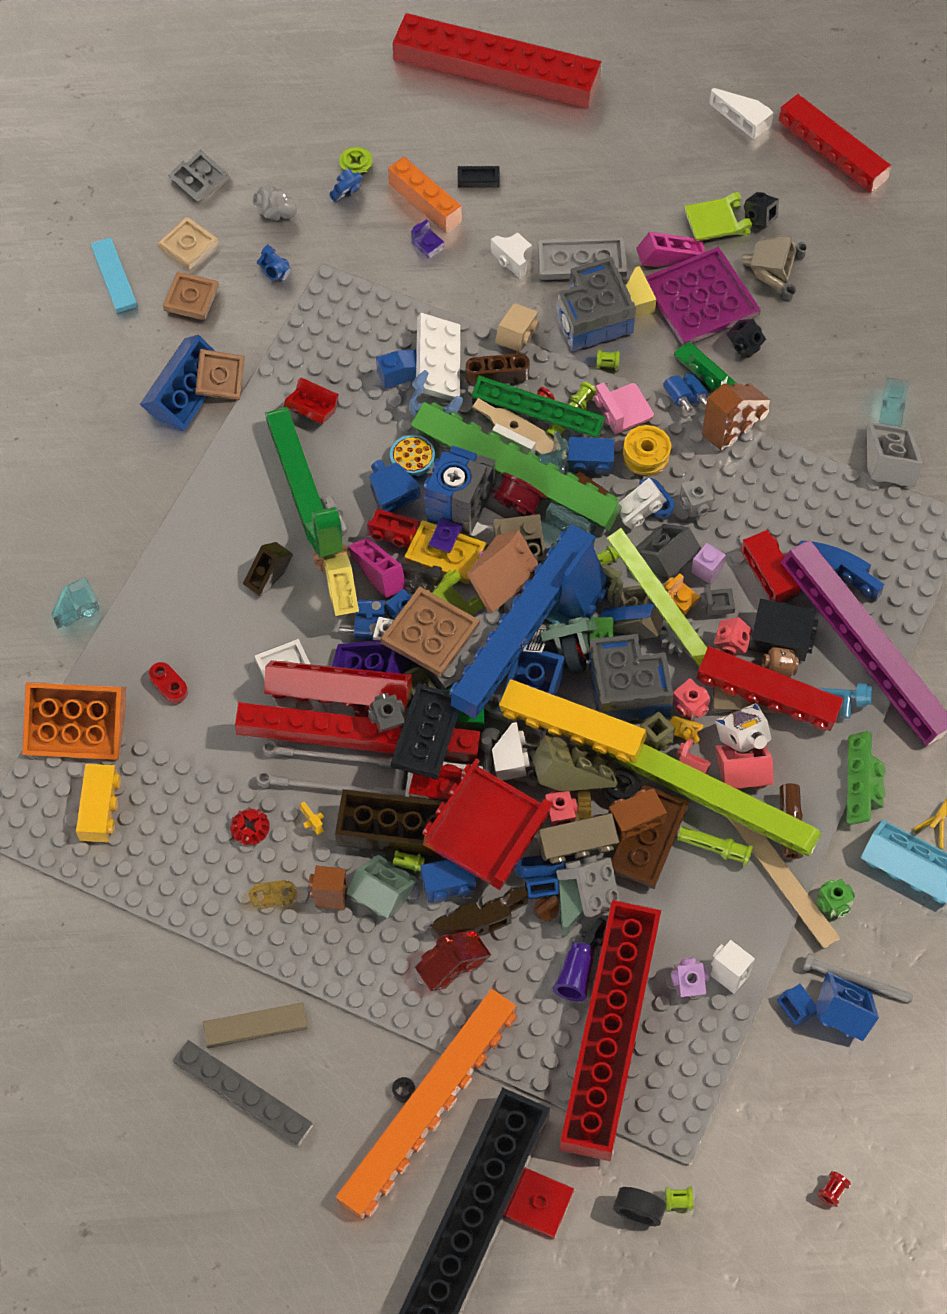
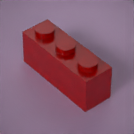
[741,529,800,603]

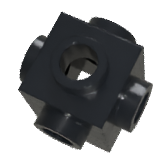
[744,192,779,226]
[726,319,766,354]

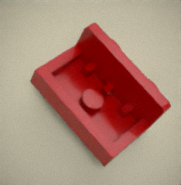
[284,378,339,424]
[367,509,420,548]

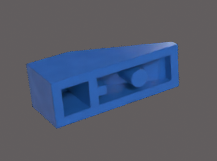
[376,350,417,390]

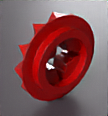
[230,807,270,845]

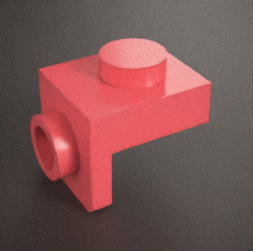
[676,738,712,774]

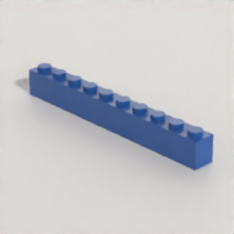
[449,524,596,719]

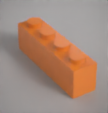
[388,156,462,233]

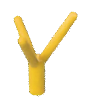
[913,799,947,850]

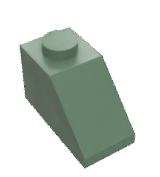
[559,879,585,936]

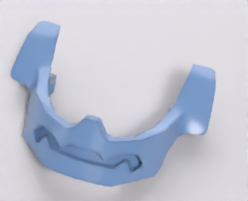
[409,370,463,417]

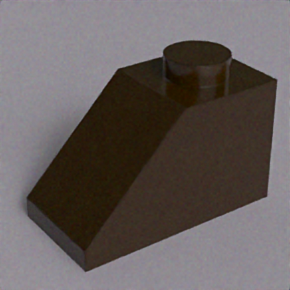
[243,542,293,596]

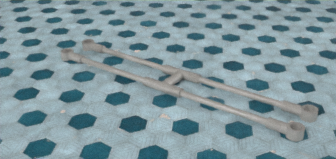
[257,740,540,797]

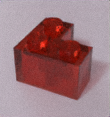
[415,931,491,991]

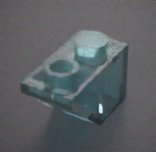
[52,577,100,629]

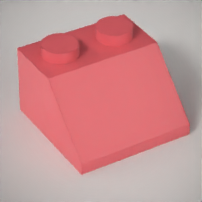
[715,745,774,790]

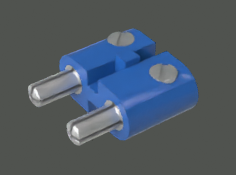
[663,374,709,413]
[339,599,386,639]

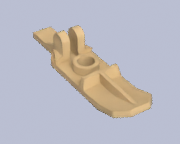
[472,398,555,456]

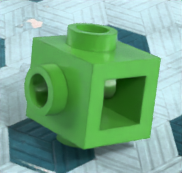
[817,878,855,920]

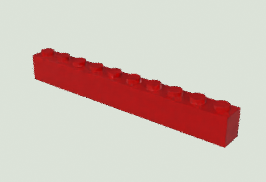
[235,702,480,763]

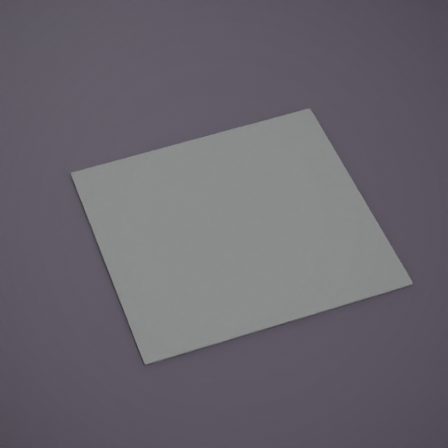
[0,264,947,1166]

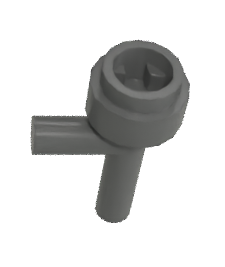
[478,728,502,774]

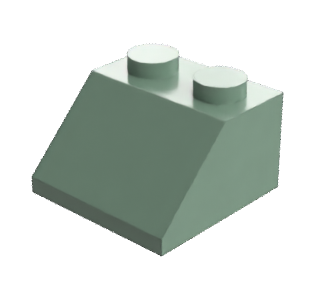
[346,855,419,918]

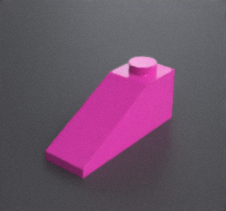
[636,232,706,268]
[348,537,406,598]

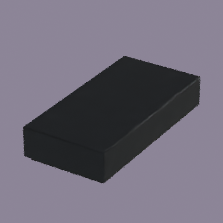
[457,166,500,188]

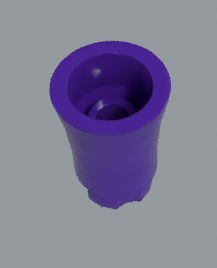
[552,943,594,1002]

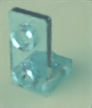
[538,431,569,474]

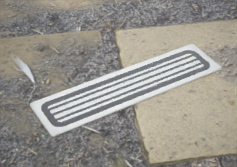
[523,628,547,652]

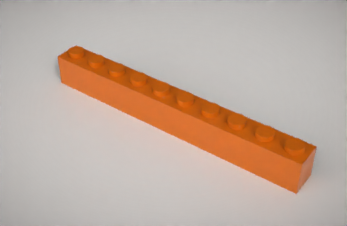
[336,988,518,1221]

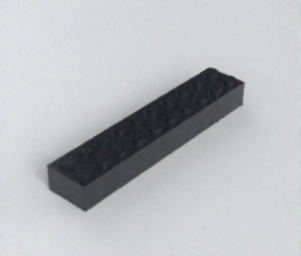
[399,1087,550,1314]

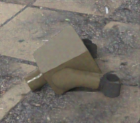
[742,235,807,301]

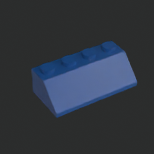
[140,335,215,431]

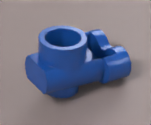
[329,168,363,202]
[257,244,291,281]

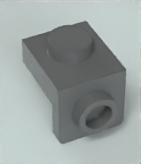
[700,584,735,616]

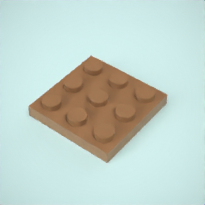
[381,586,480,677]

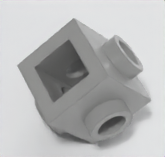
[680,477,715,518]

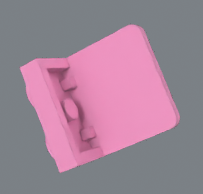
[593,382,654,434]

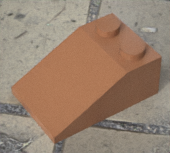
[467,530,538,613]

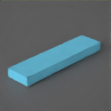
[90,237,137,313]

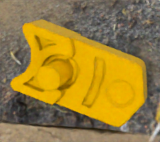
[670,716,704,744]
[299,801,324,836]

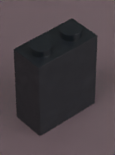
[749,599,818,662]

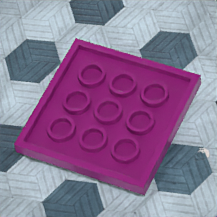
[645,246,761,345]

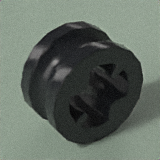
[392,1077,416,1102]

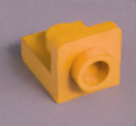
[664,574,700,615]

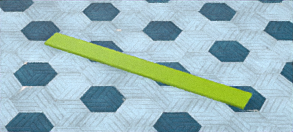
[607,528,707,668]

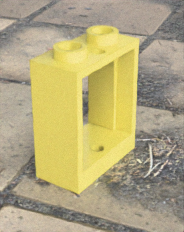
[323,552,359,616]

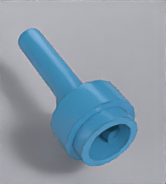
[818,683,872,719]

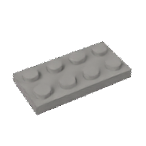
[538,237,627,280]

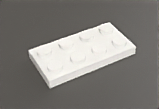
[416,313,460,401]
[255,639,333,714]

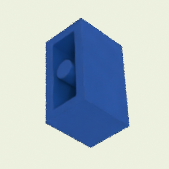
[567,437,615,475]
[420,859,476,902]

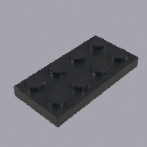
[390,684,460,780]

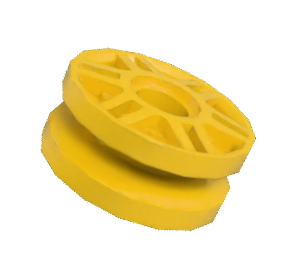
[622,425,671,476]

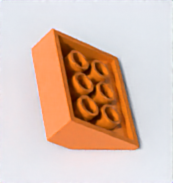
[22,682,127,760]

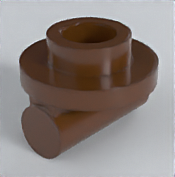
[534,895,560,922]

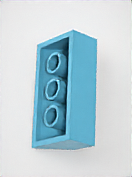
[861,820,947,904]

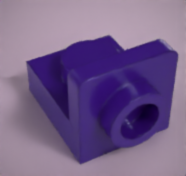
[411,219,445,259]

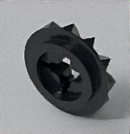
[602,768,641,802]

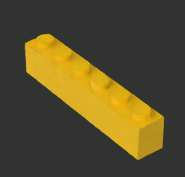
[499,679,647,763]

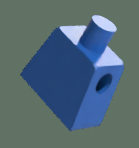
[369,460,421,512]

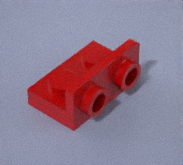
[409,764,463,802]

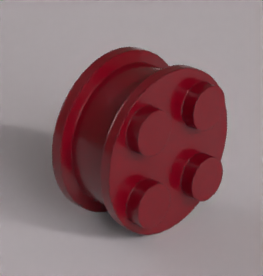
[492,472,547,516]

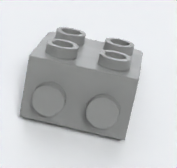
[556,855,620,917]

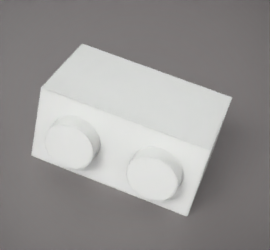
[710,940,755,994]

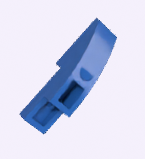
[798,541,884,602]

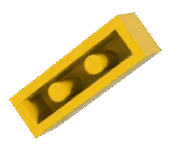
[76,764,121,842]

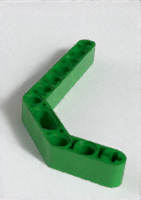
[265,407,343,558]

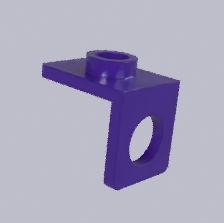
[429,518,463,553]

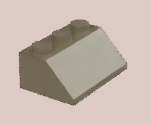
[535,813,619,864]

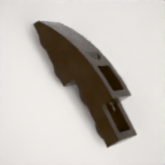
[431,886,528,939]

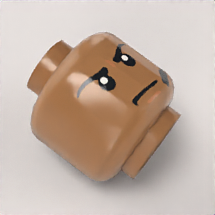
[762,647,799,678]

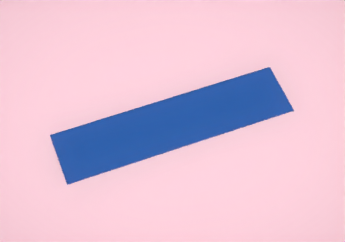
[600,604,654,621]

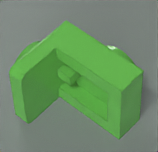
[589,617,613,645]

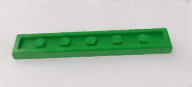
[471,376,606,438]

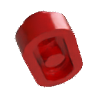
[148,662,188,703]

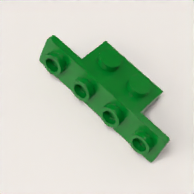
[674,342,738,391]

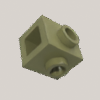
[640,712,675,751]

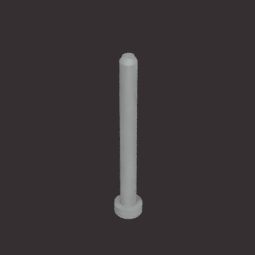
[803,953,913,1003]

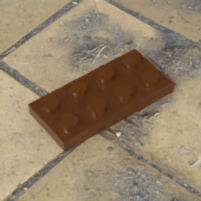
[611,784,689,890]

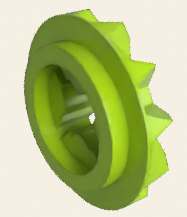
[339,147,373,175]

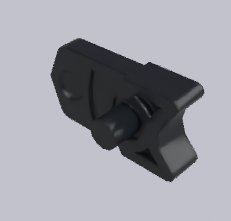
[582,918,606,950]

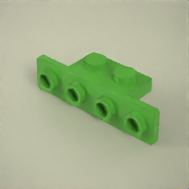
[847,731,886,825]

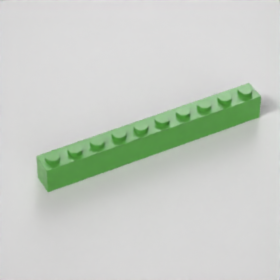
[411,402,622,531]

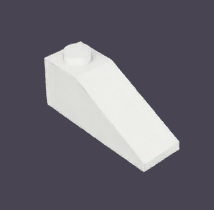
[709,88,773,140]

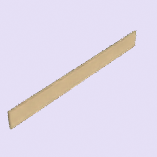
[727,817,840,949]

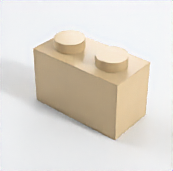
[495,303,539,352]

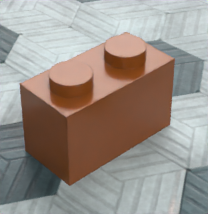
[608,788,667,841]
[308,865,348,910]

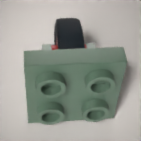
[540,617,597,673]

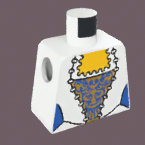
[715,703,771,753]

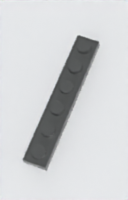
[173,1040,314,1147]

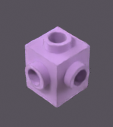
[671,957,709,997]

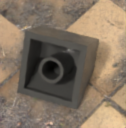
[636,524,702,578]

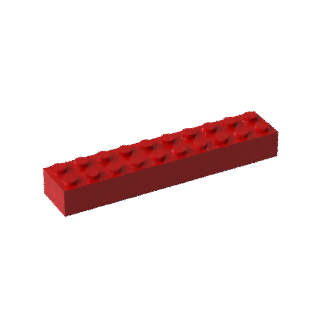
[392,13,602,108]
[559,900,662,1162]

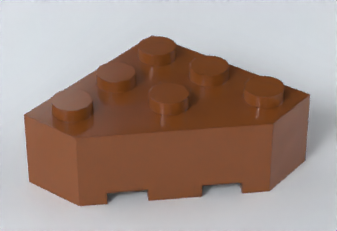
[702,383,770,451]

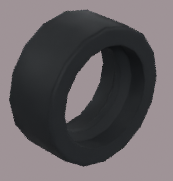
[613,1187,667,1226]

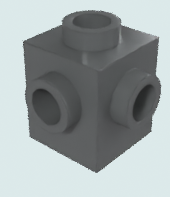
[368,693,405,733]

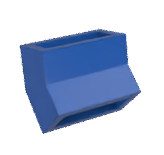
[525,875,559,899]
[777,983,817,1025]

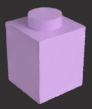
[691,543,726,584]

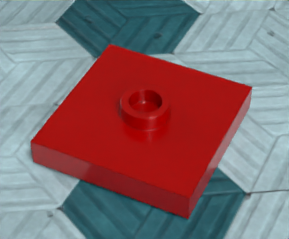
[506,1168,575,1239]

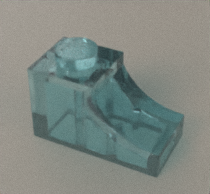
[879,377,909,427]

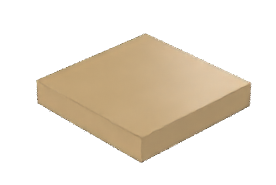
[158,217,219,270]

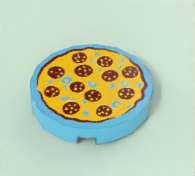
[390,435,435,477]

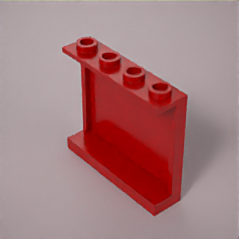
[422,758,553,890]

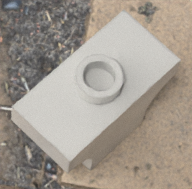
[491,232,532,279]

